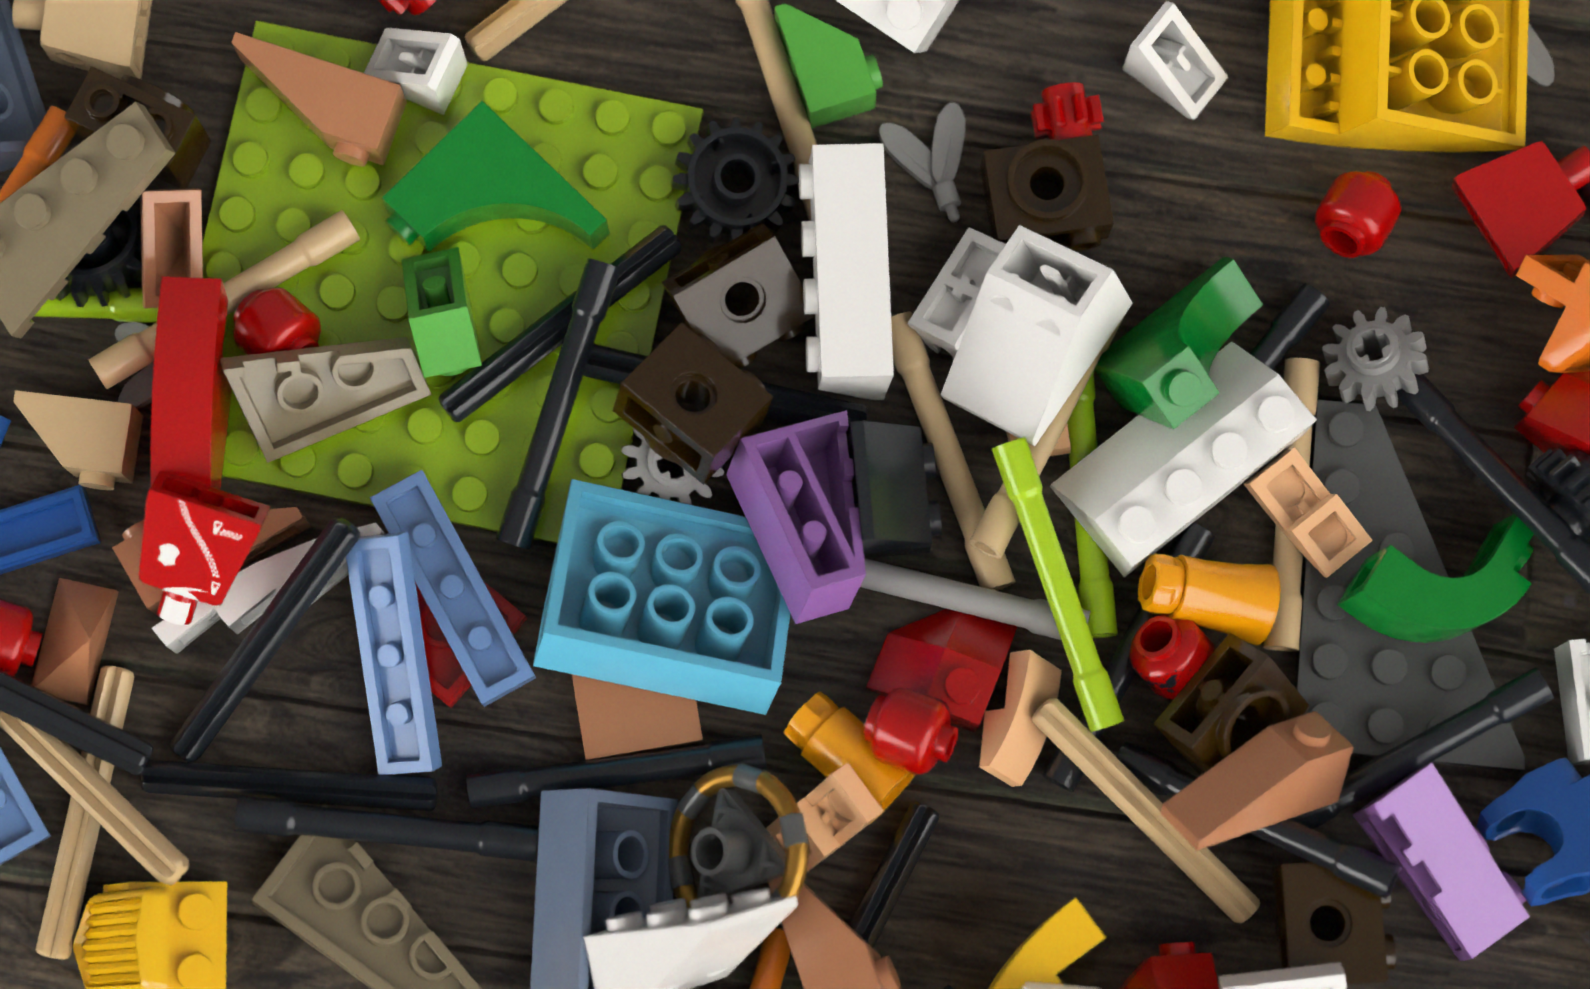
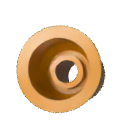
[1138,554,1280,646]
[783,691,916,826]

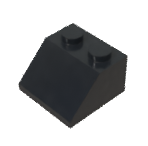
[849,421,942,558]

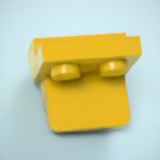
[72,882,227,989]

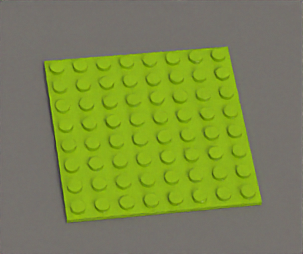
[150,21,703,544]

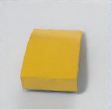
[988,898,1105,989]

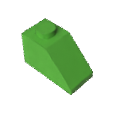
[774,3,883,128]
[402,247,482,378]

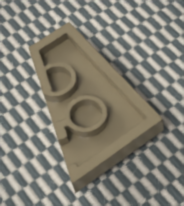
[220,337,431,463]

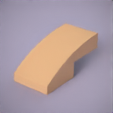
[1244,447,1373,578]
[979,649,1062,787]
[766,763,884,873]

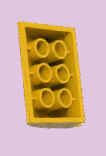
[1265,0,1529,152]

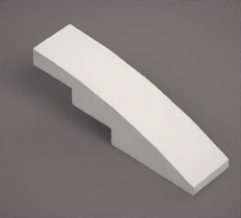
[152,523,385,654]

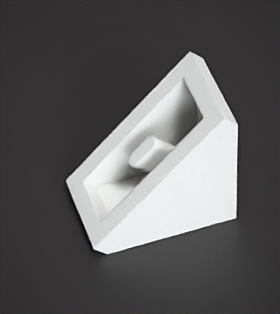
[1123,1,1228,120]
[364,28,468,115]

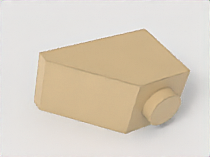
[13,390,143,490]

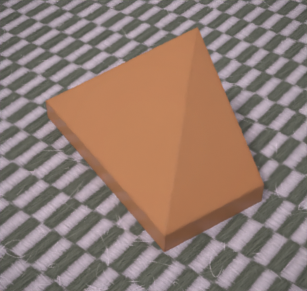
[140,188,203,308]
[31,578,119,706]

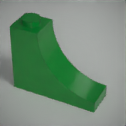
[382,101,610,252]
[1095,256,1263,429]

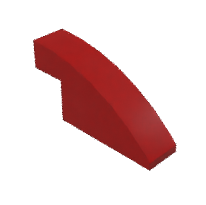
[151,277,232,490]

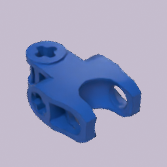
[1476,758,1590,906]

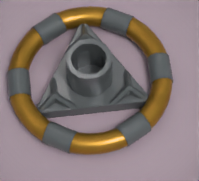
[668,764,809,925]

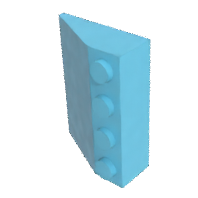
[533,479,790,715]

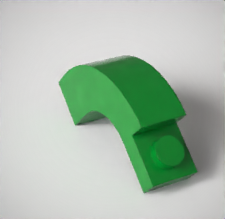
[1337,514,1534,643]

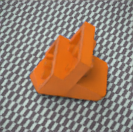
[1516,255,1590,373]

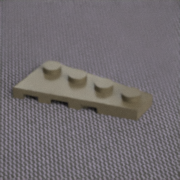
[0,102,175,338]
[251,804,482,989]

